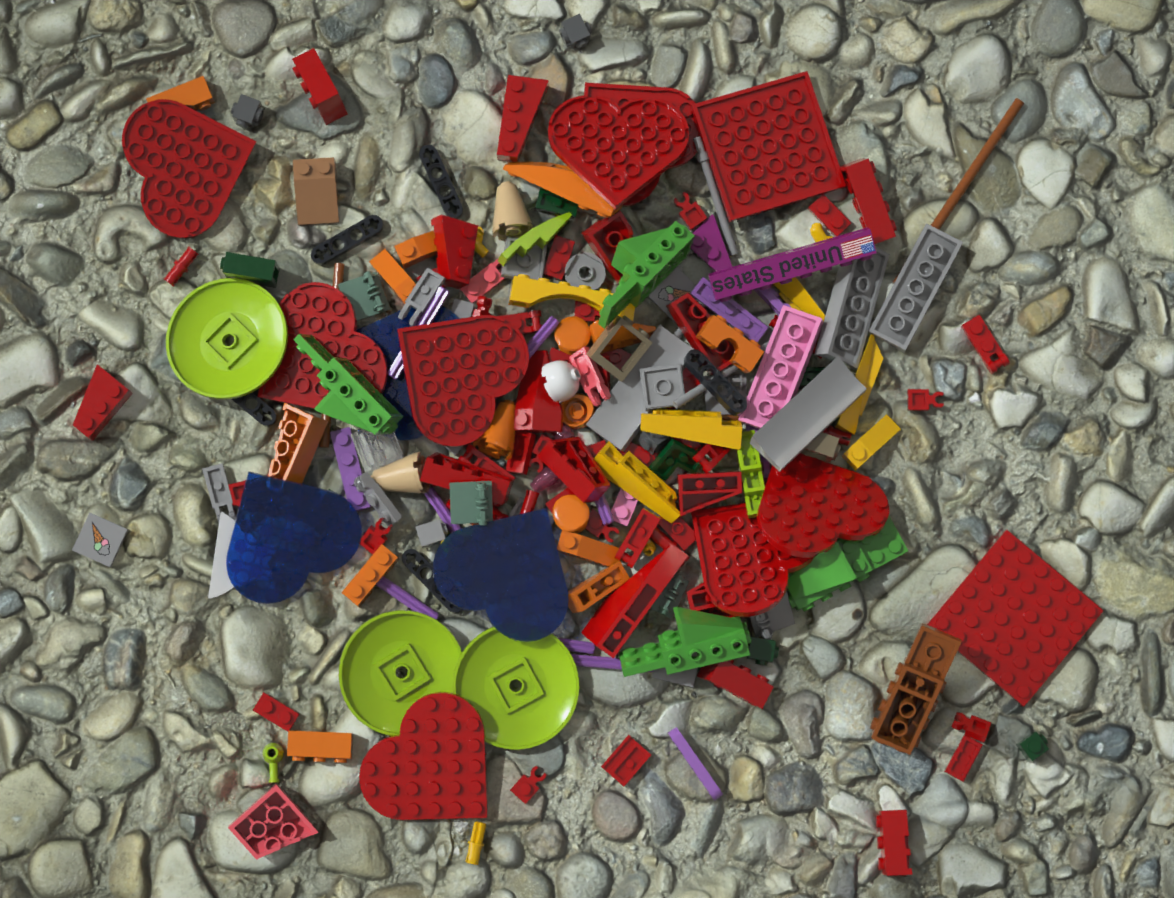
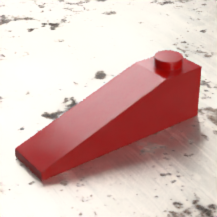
[581,210,633,285]
[514,350,563,433]

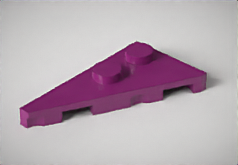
[690,215,732,272]

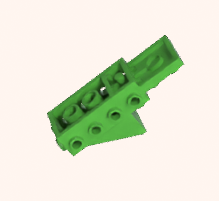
[598,221,695,329]
[294,334,404,435]
[786,516,908,612]
[618,607,751,677]

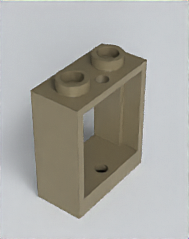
[586,315,653,382]
[801,432,841,463]

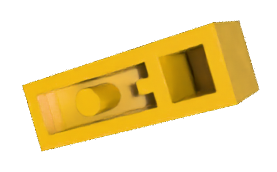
[841,414,901,471]

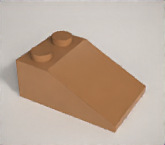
[293,157,339,226]

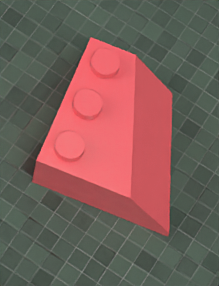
[228,783,319,860]

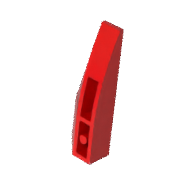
[581,543,689,659]

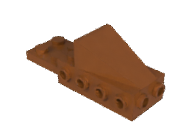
[870,623,962,755]

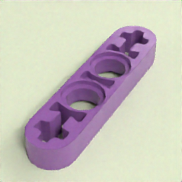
[668,727,723,801]

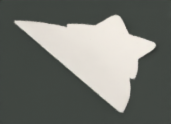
[208,512,276,599]

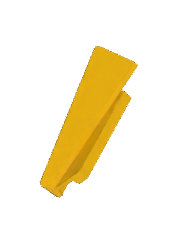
[640,409,742,450]

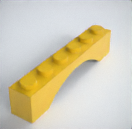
[508,274,635,321]

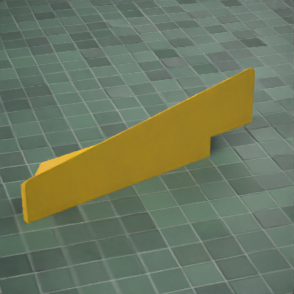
[772,277,825,342]
[835,334,884,435]
[594,441,680,523]

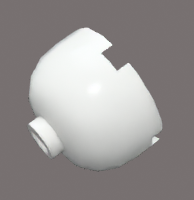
[541,360,581,403]

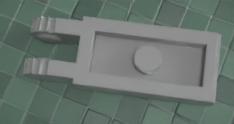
[398,268,446,326]
[202,463,237,523]
[353,473,402,526]

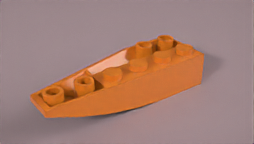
[503,162,623,217]

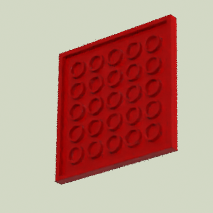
[691,71,846,222]
[927,530,1104,707]

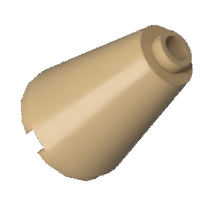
[492,181,533,241]
[371,452,430,493]

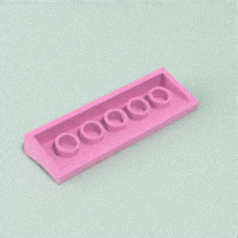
[738,305,823,429]

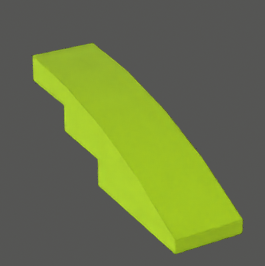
[498,212,572,266]
[736,430,765,518]

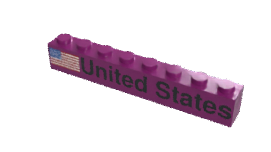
[708,227,877,302]

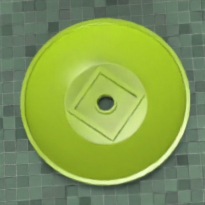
[166,278,288,399]
[339,610,462,736]
[453,623,579,750]

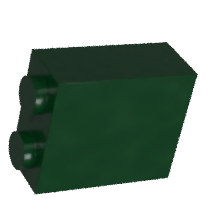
[220,252,280,288]

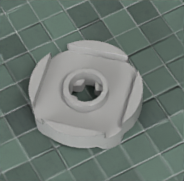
[565,252,606,290]

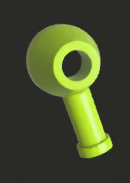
[263,743,284,783]

